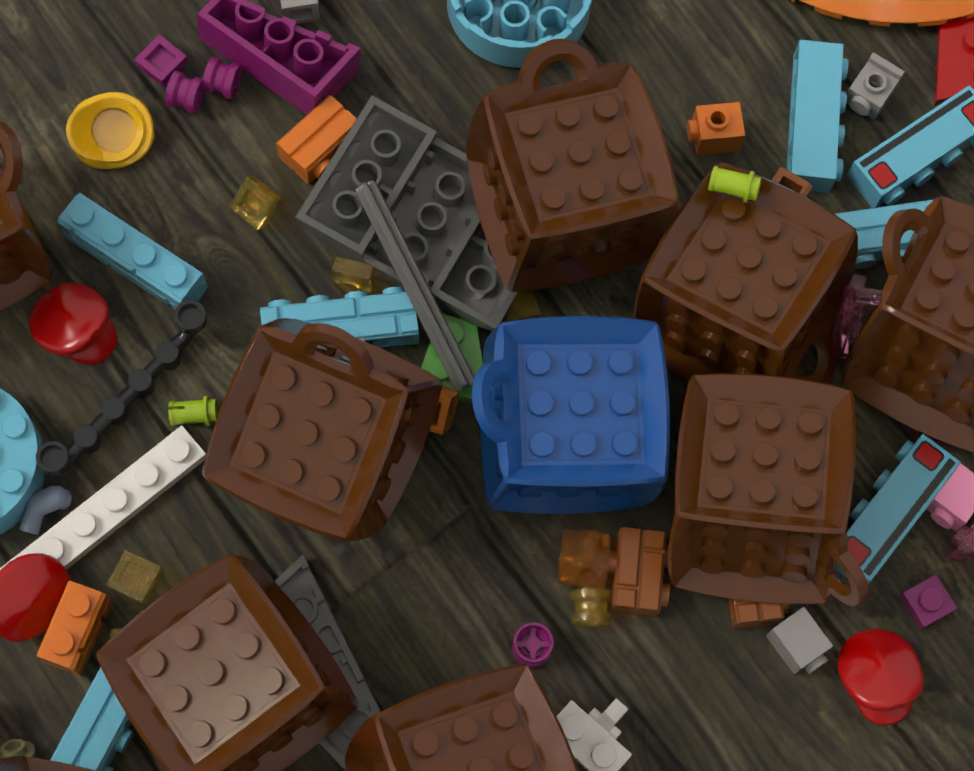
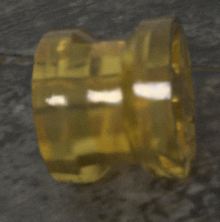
[571,588,611,627]

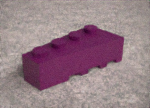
[197,0,361,115]

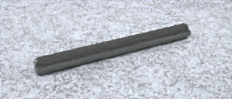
[356,180,475,391]

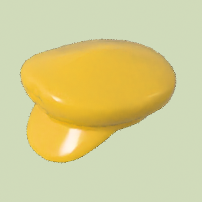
[66,92,154,169]

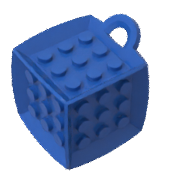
[472,316,670,514]

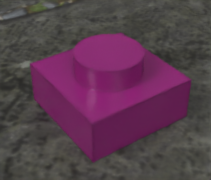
[134,34,188,87]
[900,574,957,630]

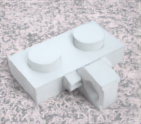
[557,698,632,771]

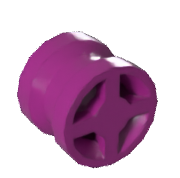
[202,56,243,100]
[165,71,205,114]

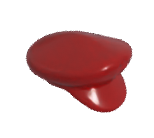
[29,283,118,365]
[0,553,71,642]
[837,629,924,726]

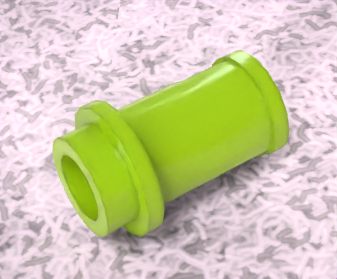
[708,166,762,203]
[168,395,219,426]

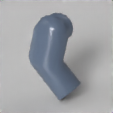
[19,486,72,535]

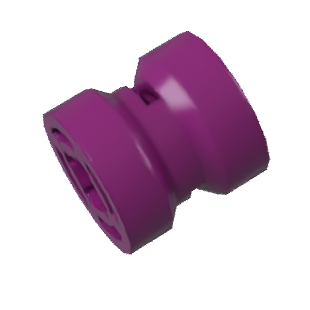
[512,622,554,669]

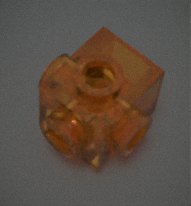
[558,529,617,589]

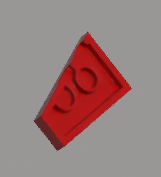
[934,16,974,106]

